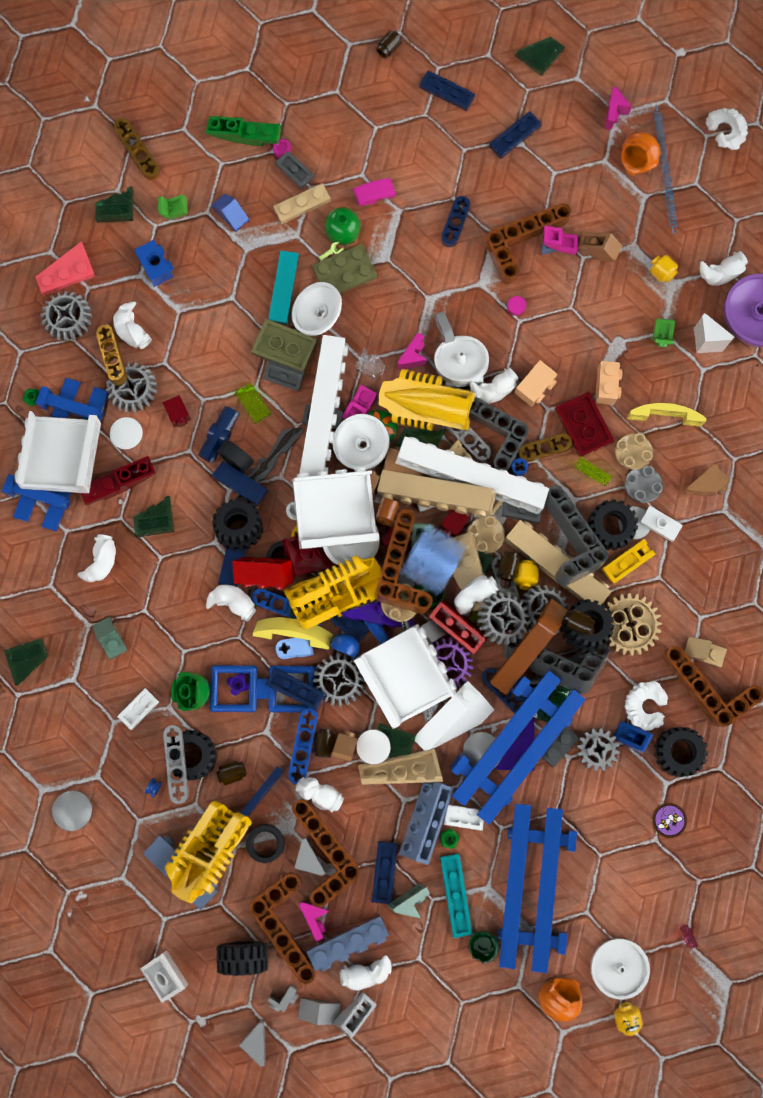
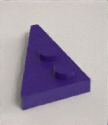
[342,601,415,629]
[496,716,534,771]

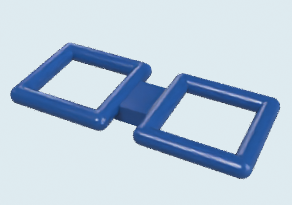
[210,665,316,713]

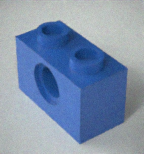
[134,240,174,287]

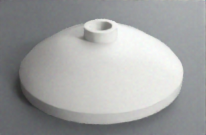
[292,282,342,336]
[333,414,389,470]
[323,525,380,565]

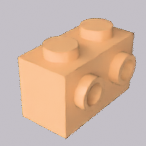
[515,360,558,407]
[595,361,622,405]

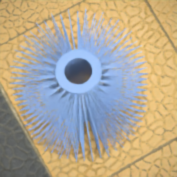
[400,524,466,595]

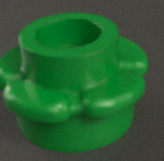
[23,388,40,406]
[440,829,459,849]

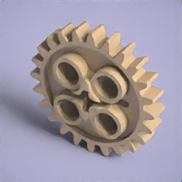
[604,593,662,656]

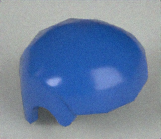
[330,634,360,659]

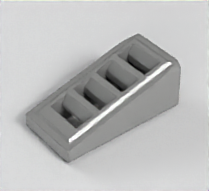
[333,992,377,1038]

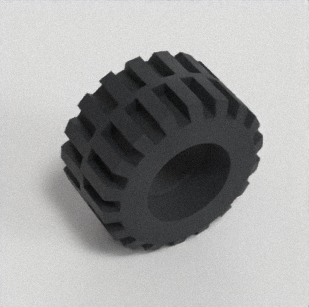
[212,498,263,551]
[588,499,638,550]
[560,599,615,653]
[654,727,708,777]
[165,730,217,780]
[216,941,268,976]

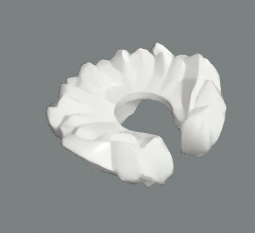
[706,108,748,150]
[624,681,668,731]

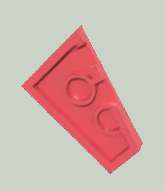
[36,241,95,296]

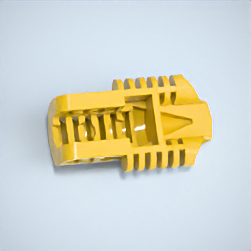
[379,369,476,431]
[283,555,381,629]
[164,801,252,904]

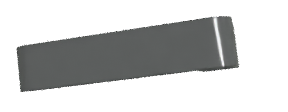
[451,386,529,471]
[544,485,608,586]
[503,638,609,694]

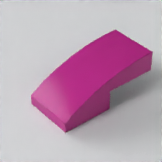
[353,178,396,206]
[543,226,578,255]
[342,385,378,419]

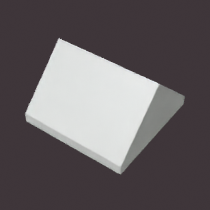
[694,313,734,353]
[140,950,189,1003]

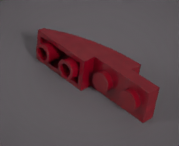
[80,456,156,506]

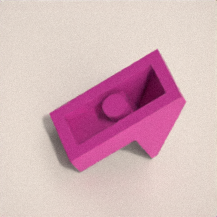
[605,87,632,130]
[397,333,427,370]
[299,901,330,941]

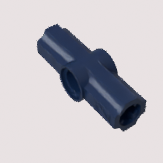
[198,406,240,463]

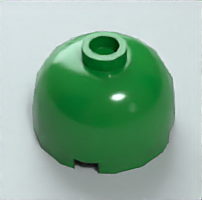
[324,207,361,246]
[171,672,210,711]

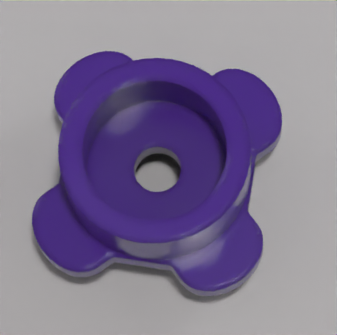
[227,673,249,696]

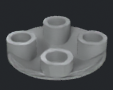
[625,466,663,503]
[463,732,501,768]
[52,791,92,831]

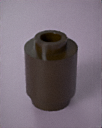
[376,31,402,59]
[498,551,520,581]
[564,609,595,635]
[314,729,335,758]
[216,761,247,786]

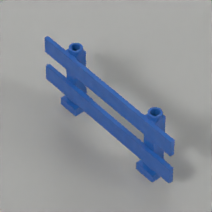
[1,378,109,532]
[449,670,586,825]
[497,804,577,974]

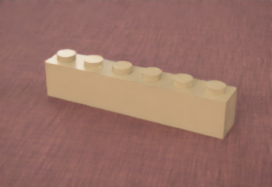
[377,470,496,517]
[504,520,611,605]

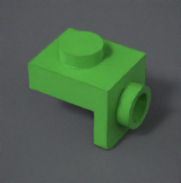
[157,195,188,220]
[652,318,675,347]

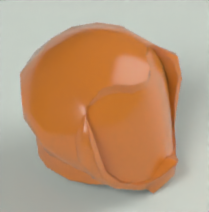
[621,131,661,176]
[538,978,582,1022]

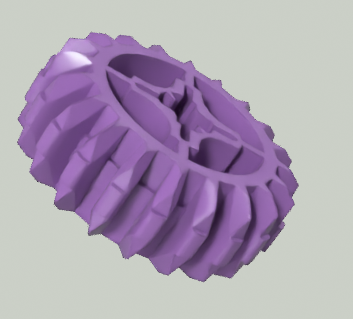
[434,638,474,688]

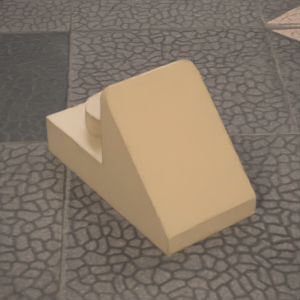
[684,637,727,668]

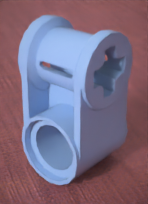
[276,637,314,659]

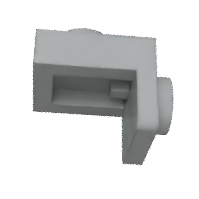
[267,983,299,1012]

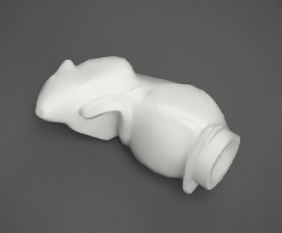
[700,251,748,286]
[113,301,152,349]
[470,367,518,404]
[77,534,116,582]
[454,575,499,616]
[206,585,256,622]
[295,777,344,813]
[340,956,391,991]

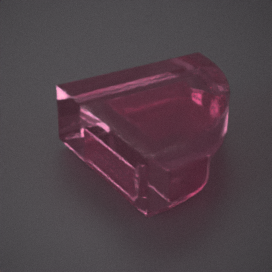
[680,925,698,949]

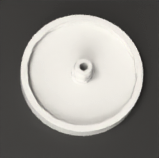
[434,336,489,385]
[590,938,650,999]

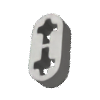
[434,311,455,344]

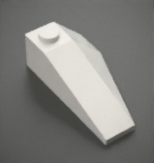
[413,681,494,751]

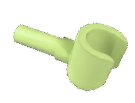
[319,242,344,261]

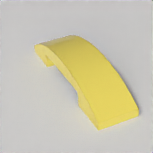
[627,403,706,427]
[253,617,333,650]

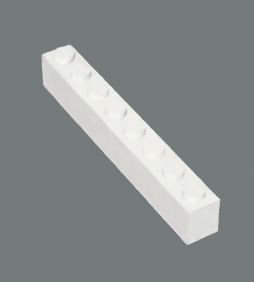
[300,335,348,476]
[395,437,549,514]

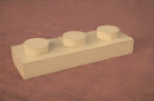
[273,183,331,224]

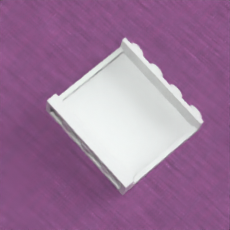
[15,411,101,493]
[292,468,379,549]
[354,624,457,729]

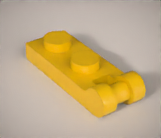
[602,539,656,585]

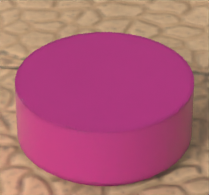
[273,139,291,158]
[507,296,526,316]

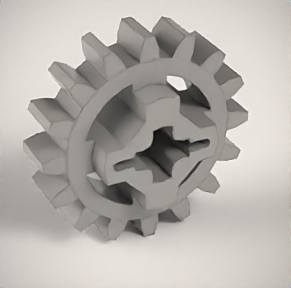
[576,728,620,771]

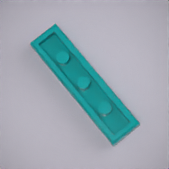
[268,251,299,325]
[440,854,473,938]

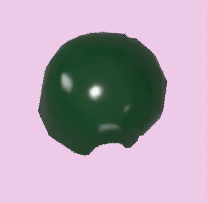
[416,582,445,610]
[468,930,499,964]

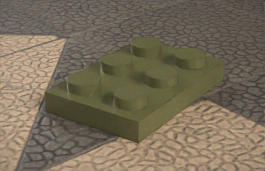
[312,244,378,294]
[251,319,318,372]

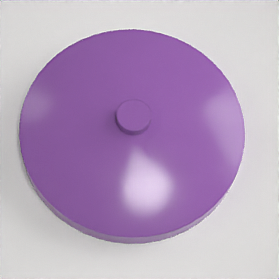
[724,274,763,347]

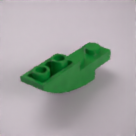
[206,116,282,147]

